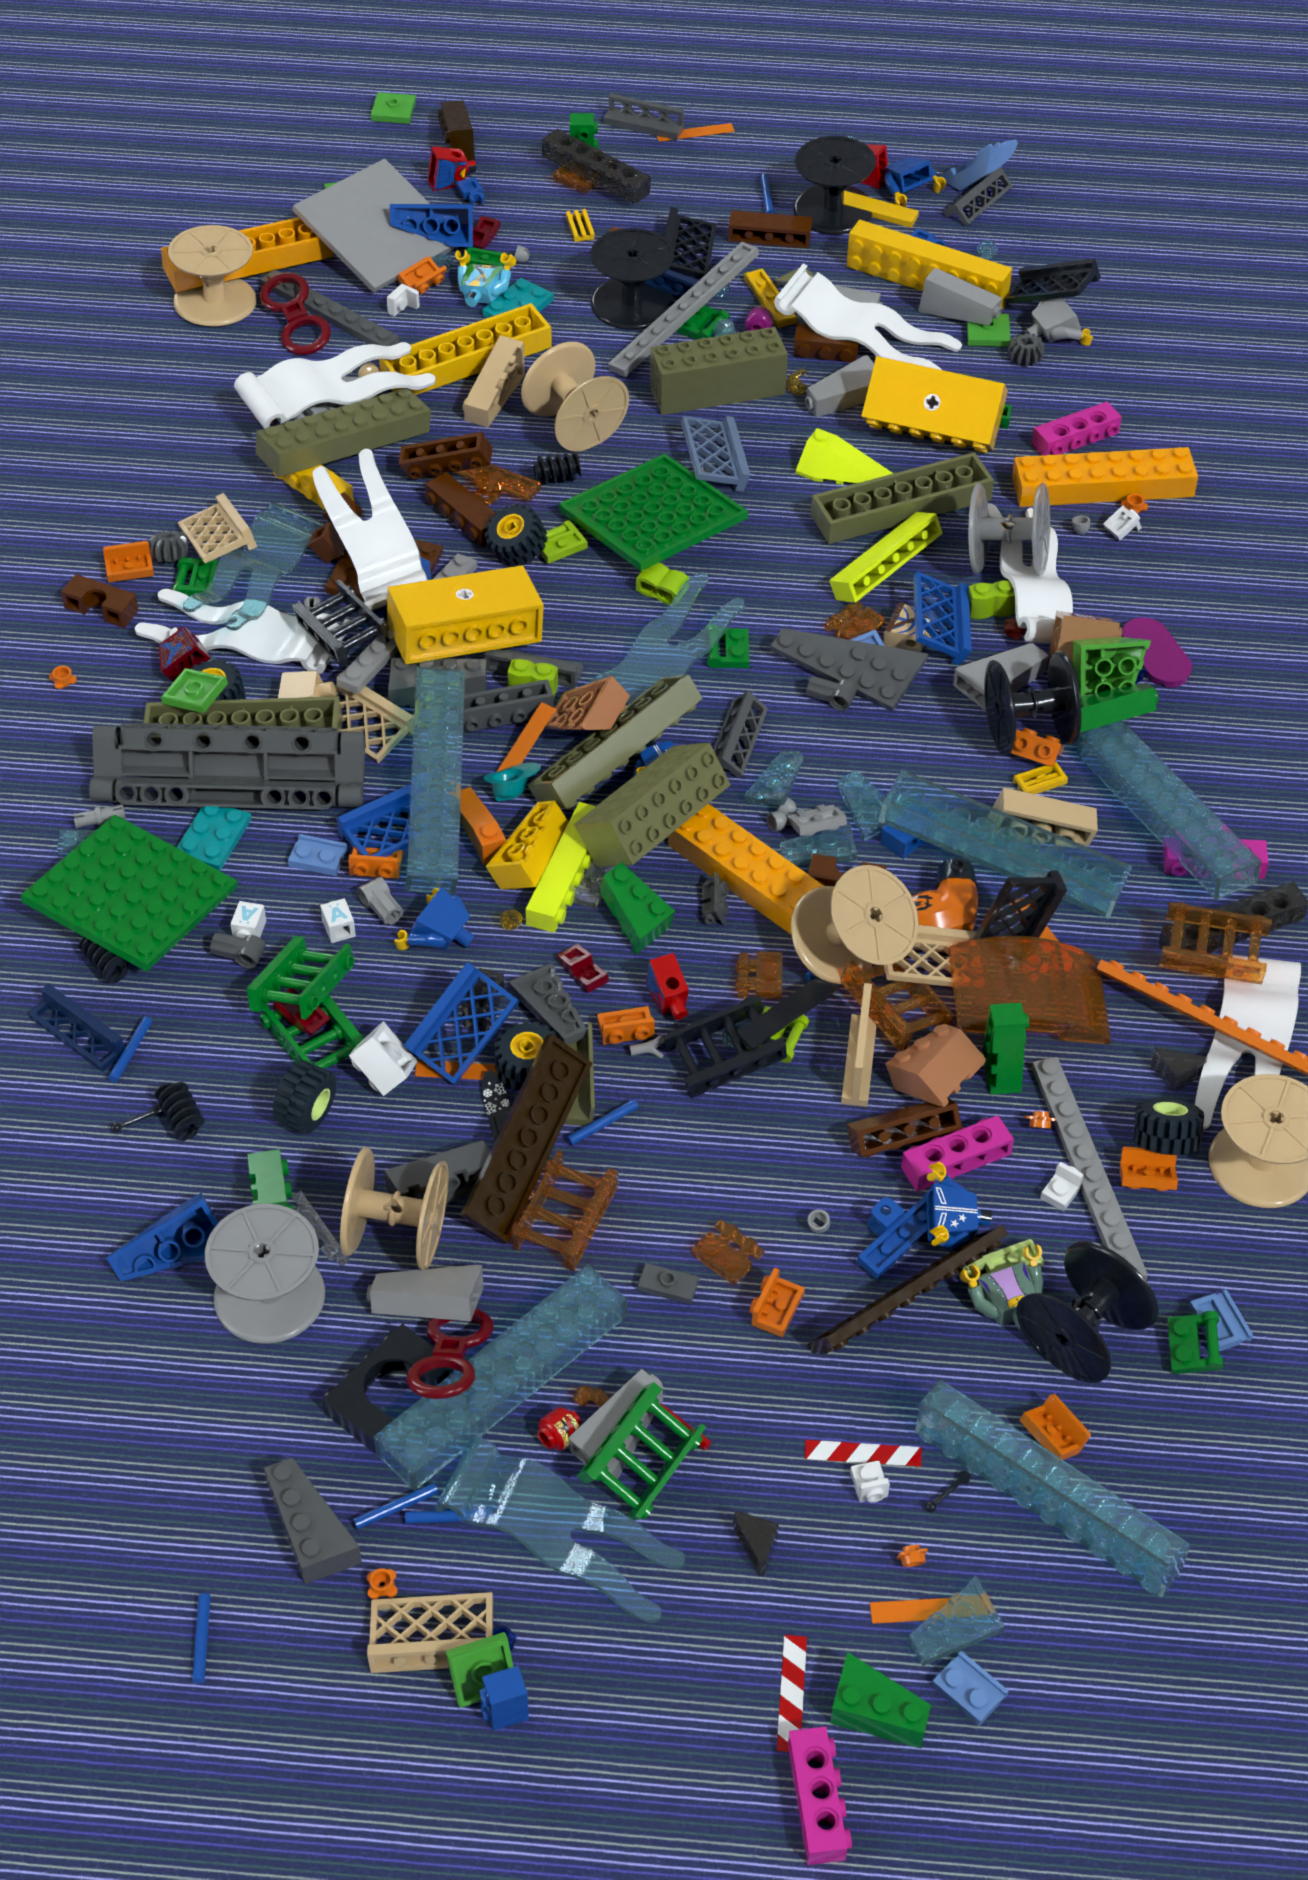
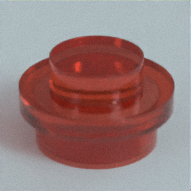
[1003,618,1026,639]

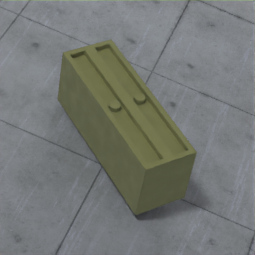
[650,327,788,415]
[574,743,731,866]

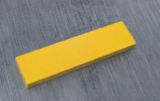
[844,191,919,228]
[744,269,797,328]

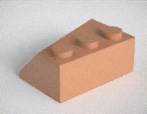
[545,676,630,730]
[885,1024,986,1107]

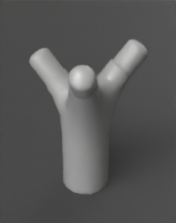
[629,1035,664,1059]

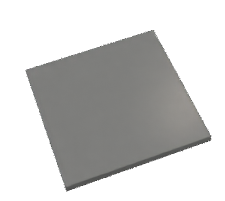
[292,159,457,293]

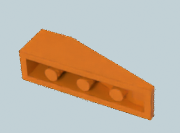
[448,787,506,866]

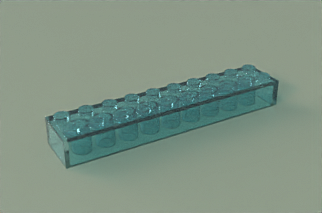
[405,667,465,894]
[1077,720,1261,900]
[878,770,1133,919]
[374,1264,627,1491]
[915,1379,1191,1598]

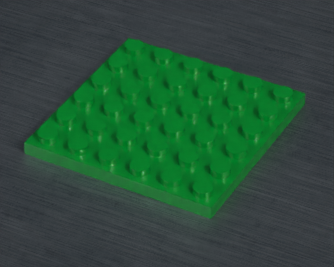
[558,453,748,571]
[21,815,238,972]

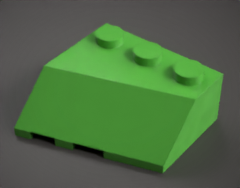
[1073,637,1151,696]

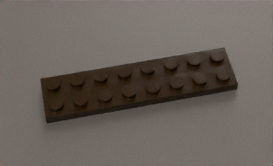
[460,1034,592,1244]
[807,1224,1008,1354]

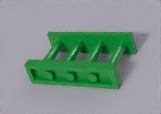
[246,936,354,1020]
[259,977,364,1069]
[577,1382,706,1522]

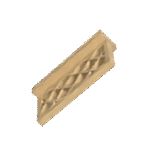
[177,493,257,563]
[329,672,417,764]
[884,925,986,990]
[841,983,877,1107]
[367,1592,493,1673]

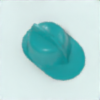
[484,763,541,802]

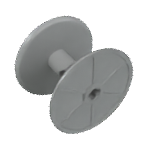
[968,483,1050,575]
[205,1204,325,1344]

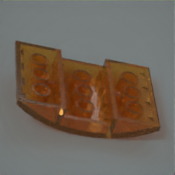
[949,936,1111,1044]

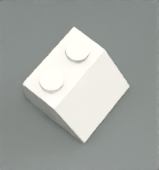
[349,1021,417,1096]

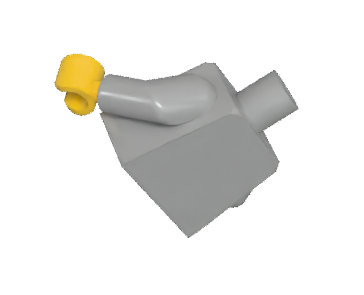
[1026,298,1093,346]

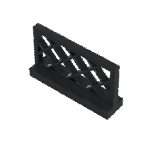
[664,207,717,278]
[1003,259,1101,304]
[968,871,1068,959]

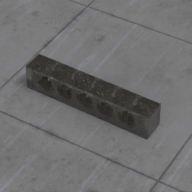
[542,129,651,204]
[1158,881,1308,965]

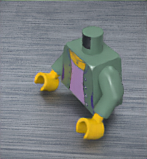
[959,1244,1043,1332]

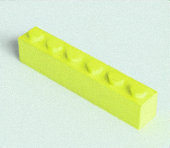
[829,512,943,603]
[526,802,596,933]

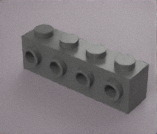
[454,679,554,733]

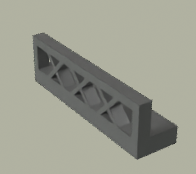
[604,93,684,140]
[943,167,1013,226]
[484,648,583,688]
[713,691,768,778]

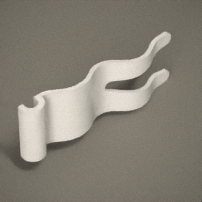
[774,263,962,370]
[234,342,435,429]
[313,449,428,611]
[988,503,1073,643]
[135,589,351,674]
[1195,954,1301,1129]

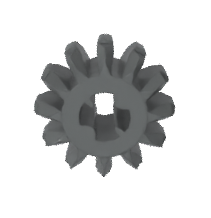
[1008,333,1045,367]
[149,531,189,562]

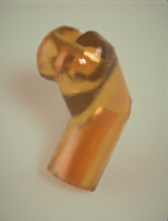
[573,1385,611,1407]

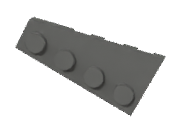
[508,963,587,1045]

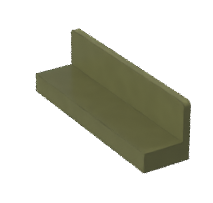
[565,1022,595,1126]

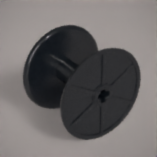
[794,136,876,235]
[591,228,674,330]
[984,651,1081,755]
[1016,1241,1159,1383]

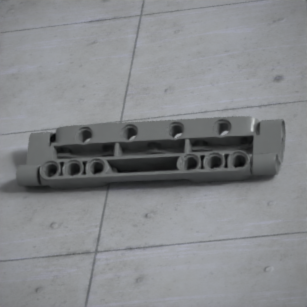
[89,723,365,810]

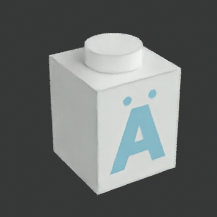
[320,898,356,943]
[231,901,266,938]

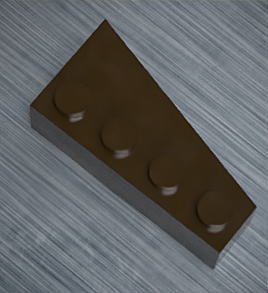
[437,100,475,161]

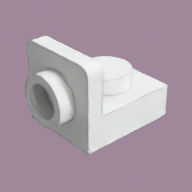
[387,284,419,317]
[1103,505,1142,540]
[1040,1162,1083,1212]
[850,1461,890,1503]

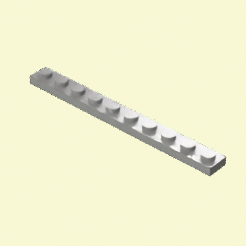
[608,242,759,377]
[337,553,477,694]
[1031,1057,1148,1280]

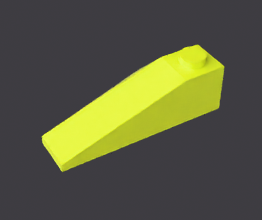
[796,428,894,485]

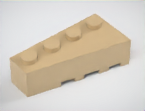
[462,335,525,427]
[986,787,1098,846]

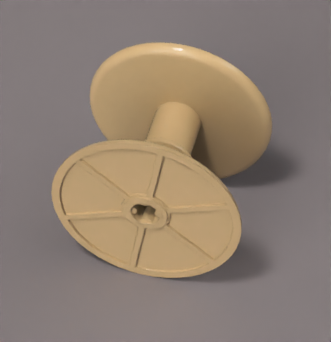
[168,225,257,326]
[521,342,629,451]
[791,865,919,984]
[1208,1074,1308,1208]
[340,1147,449,1271]

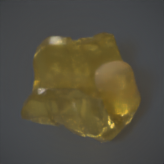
[786,369,808,395]

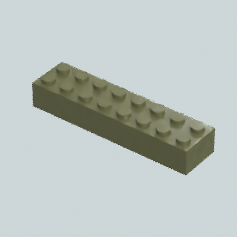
[256,388,431,477]
[811,452,994,544]
[527,674,703,810]
[144,696,342,744]

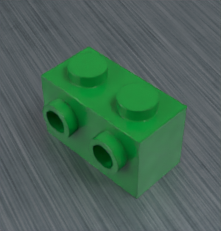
[570,113,598,159]

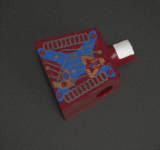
[159,627,211,682]

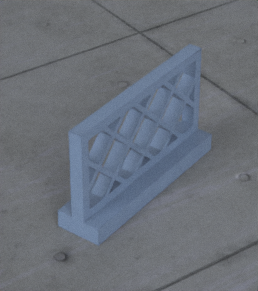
[681,416,751,492]

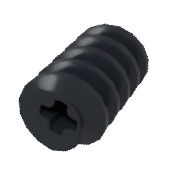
[533,452,581,485]
[78,937,130,983]
[155,1082,205,1141]

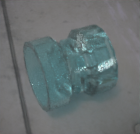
[713,319,737,336]

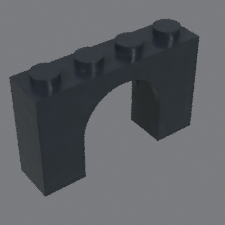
[322,1323,454,1454]

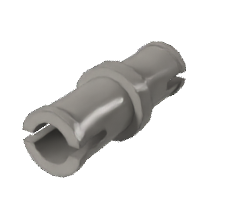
[73,804,126,829]

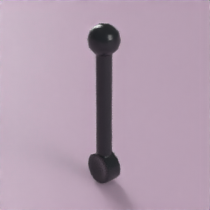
[111,1104,163,1133]
[925,1471,971,1512]

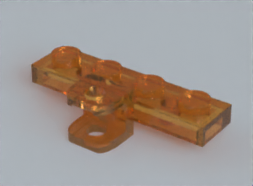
[454,464,541,505]

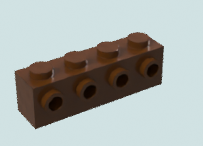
[399,432,493,480]
[846,1097,962,1157]

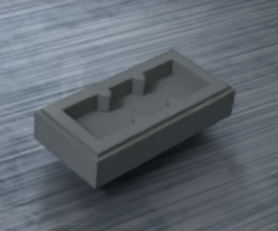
[637,1263,699,1305]

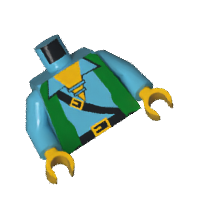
[455,250,516,307]

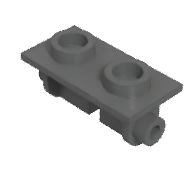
[702,872,729,926]

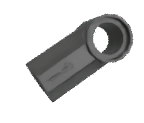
[806,676,857,711]
[210,932,266,969]

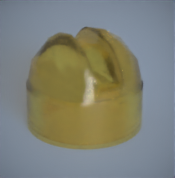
[500,909,522,930]

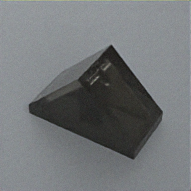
[1150,1047,1207,1092]
[733,1511,779,1577]

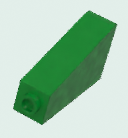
[1080,683,1159,732]

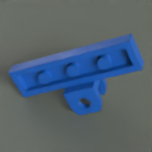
[856,1195,928,1280]

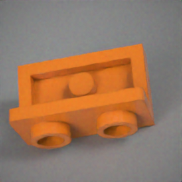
[396,256,447,295]
[103,541,154,583]
[1011,728,1064,767]
[348,846,403,879]
[597,1006,655,1045]
[1119,1147,1178,1191]
[749,1268,805,1338]
[1019,1394,1091,1462]

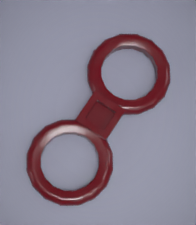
[260,273,331,355]
[406,1309,494,1399]

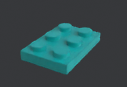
[483,278,554,318]
[177,806,252,871]

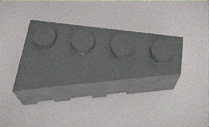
[388,658,487,708]
[385,1140,491,1225]
[264,1458,362,1584]

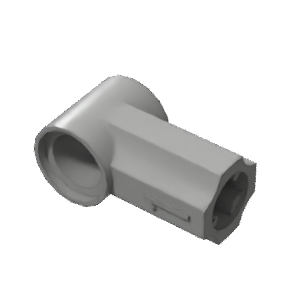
[357,877,403,925]

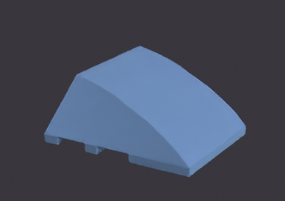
[939,139,1018,191]

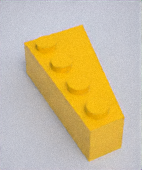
[486,800,569,889]

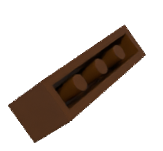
[728,210,812,249]
[425,472,496,547]

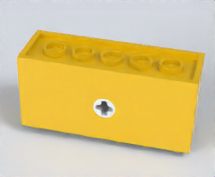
[861,356,1008,453]
[387,565,544,664]

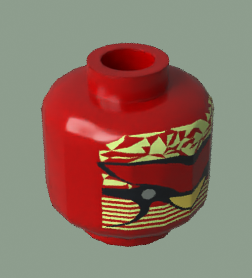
[537,1407,581,1451]

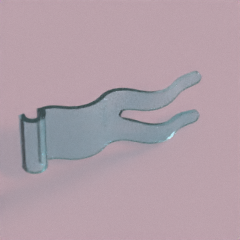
[183,502,326,631]
[590,572,745,706]
[435,1438,685,1623]

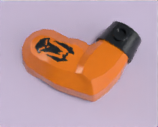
[912,858,978,931]

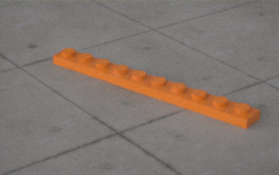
[1097,959,1308,1076]

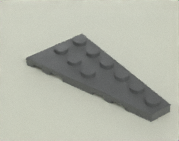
[770,628,928,712]

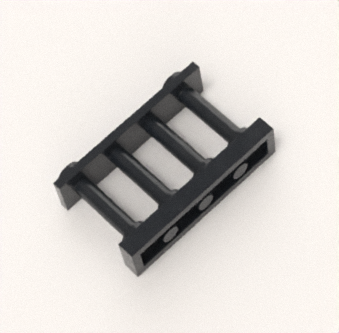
[292,579,390,668]
[663,995,787,1098]

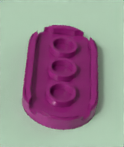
[1122,618,1192,687]

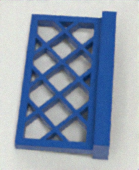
[913,571,972,666]
[337,779,454,857]
[403,962,520,1086]

